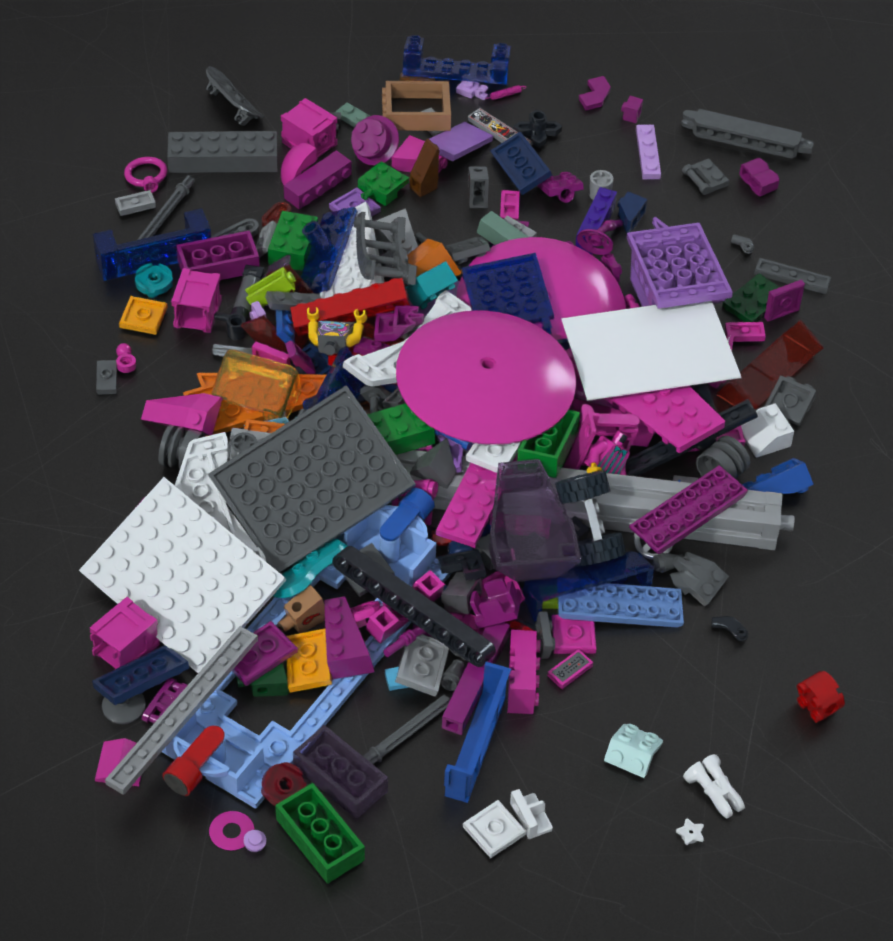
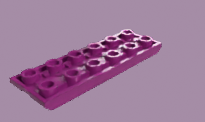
[629,465,748,554]

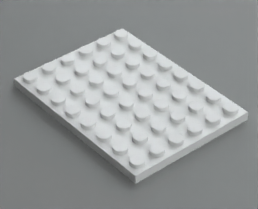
[79,477,286,673]

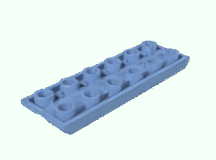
[557,579,684,627]

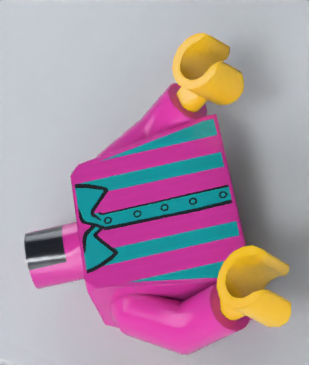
[583,430,630,475]

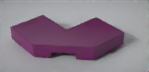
[579,76,611,110]

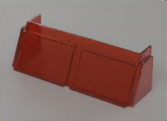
[716,320,824,410]

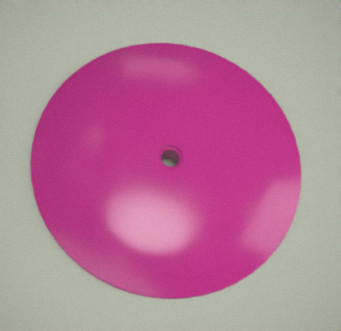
[456,237,626,340]
[396,310,576,445]

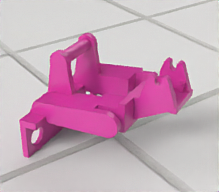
[563,404,653,470]

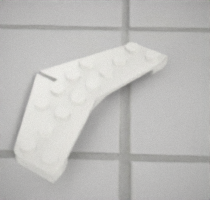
[343,290,471,386]
[175,432,266,561]

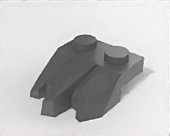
[670,552,729,606]

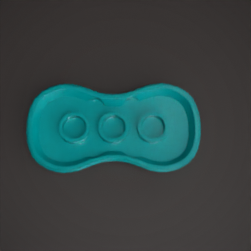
[273,539,348,598]

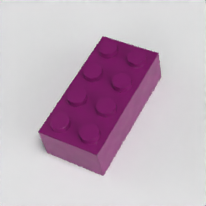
[176,230,260,280]

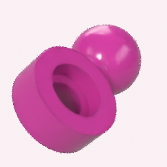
[116,343,136,373]

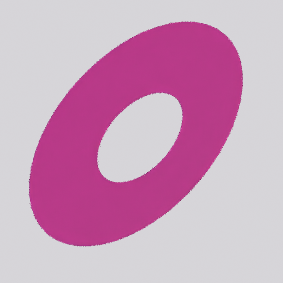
[209,811,254,850]

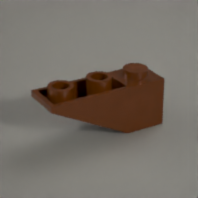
[410,139,440,197]

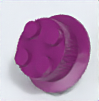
[351,115,399,166]

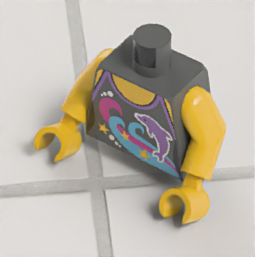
[307,307,367,355]

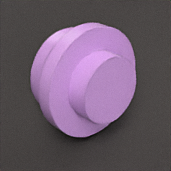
[243,830,266,852]

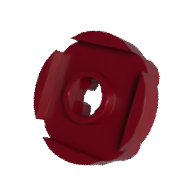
[261,762,307,806]

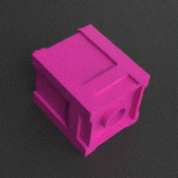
[281,98,337,160]
[171,268,222,333]
[90,597,160,669]

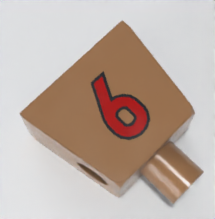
[278,584,325,633]

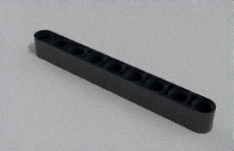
[332,546,496,667]

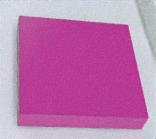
[551,615,596,654]

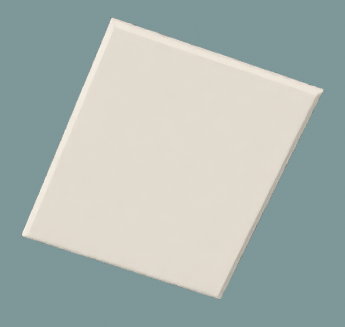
[561,301,741,401]

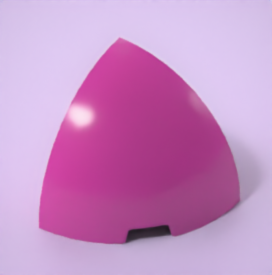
[281,143,316,185]

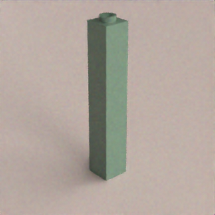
[477,211,528,245]

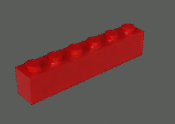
[290,278,410,336]

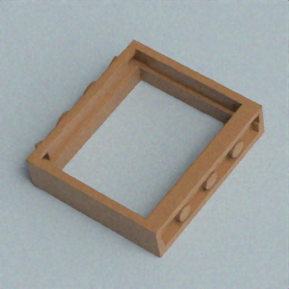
[382,81,451,131]

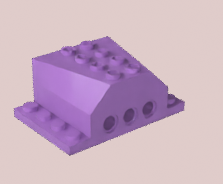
[627,223,733,309]

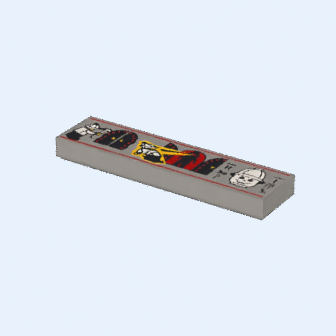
[468,108,532,146]

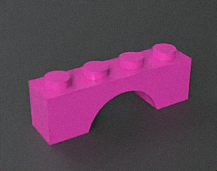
[366,570,445,644]

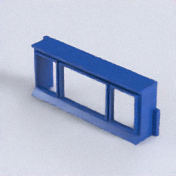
[444,662,511,803]

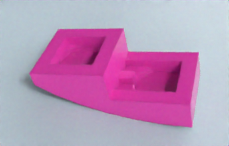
[500,190,520,220]

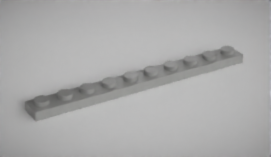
[105,626,258,795]

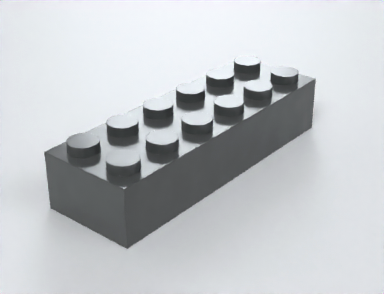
[167,131,278,173]

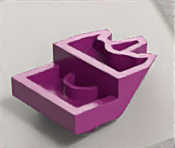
[374,305,424,342]

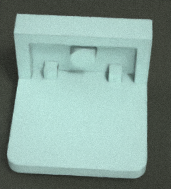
[604,724,663,778]

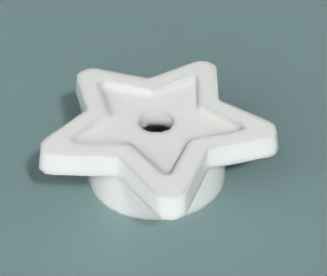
[676,819,704,845]

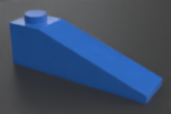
[742,458,814,494]

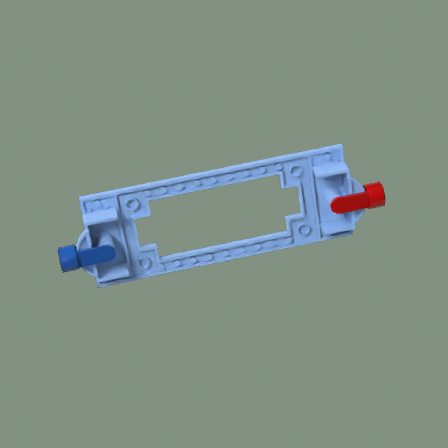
[162,488,451,809]

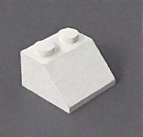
[741,403,794,458]

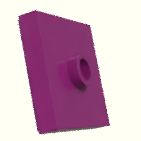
[764,280,805,322]

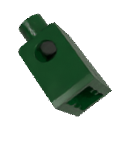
[236,662,288,697]

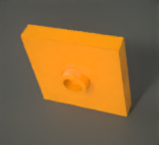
[119,296,168,335]

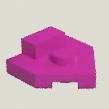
[350,601,389,628]

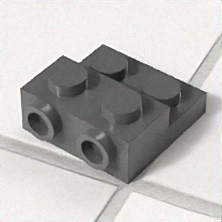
[764,375,816,426]

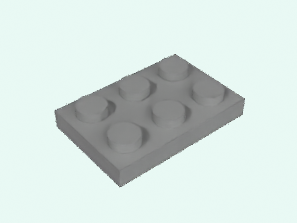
[395,634,449,696]

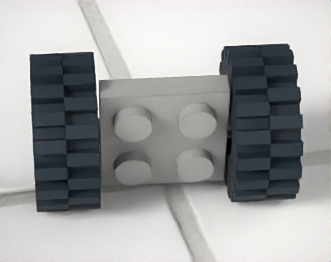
[555,470,626,566]

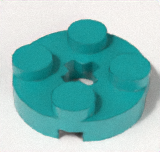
[135,263,173,298]

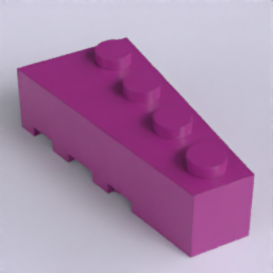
[324,597,375,679]

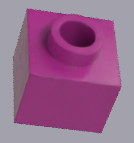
[621,96,643,123]

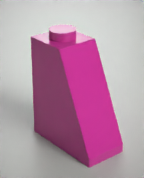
[392,135,448,174]

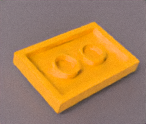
[286,628,332,693]

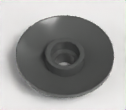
[102,693,146,724]

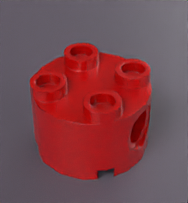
[796,671,845,723]

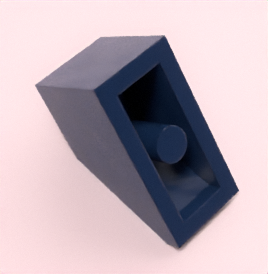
[617,192,647,233]

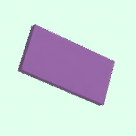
[429,122,493,161]

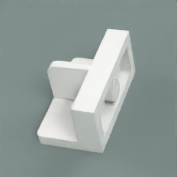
[510,789,553,839]

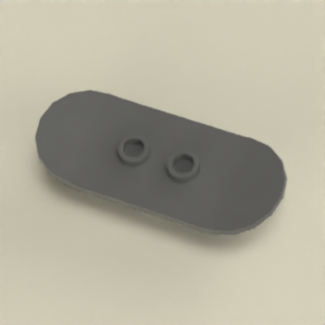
[206,66,264,126]

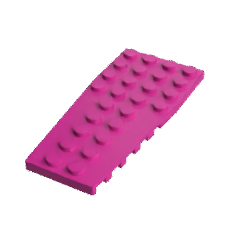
[565,348,725,453]

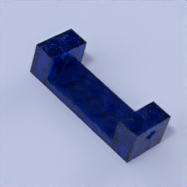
[402,35,511,85]
[93,208,211,281]

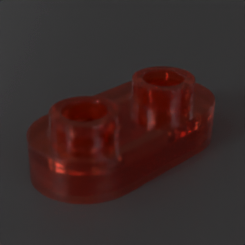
[262,202,291,227]

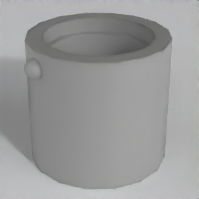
[588,170,613,200]

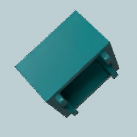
[406,261,458,310]

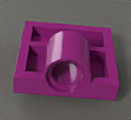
[537,172,584,203]

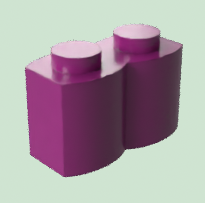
[739,158,780,196]

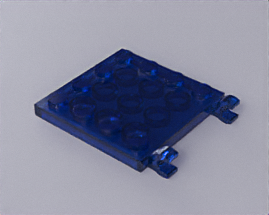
[461,253,554,334]

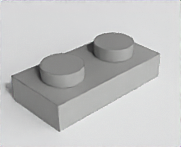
[115,190,156,216]

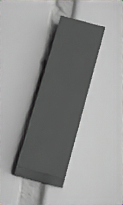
[754,258,832,294]

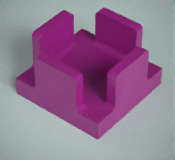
[470,578,522,629]

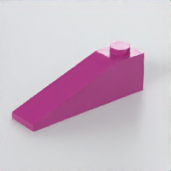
[141,393,223,436]

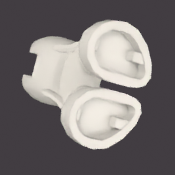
[683,754,745,819]

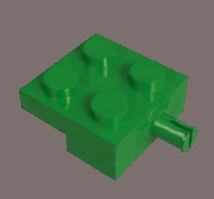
[358,161,409,206]

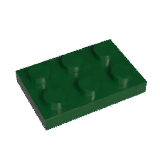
[722,273,780,322]

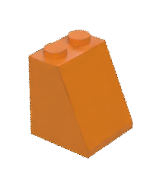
[407,239,461,277]

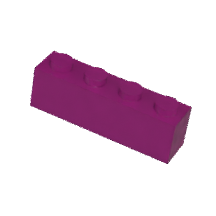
[284,150,352,209]

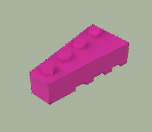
[507,630,540,714]

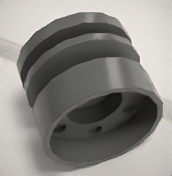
[158,424,205,469]
[696,436,751,479]

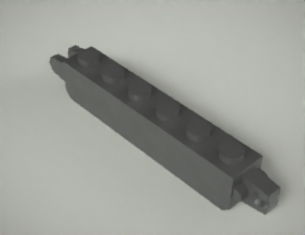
[681,109,814,159]

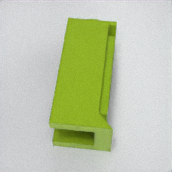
[245,267,296,308]

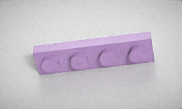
[636,125,661,179]

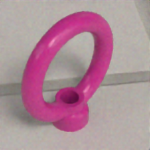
[124,157,168,193]

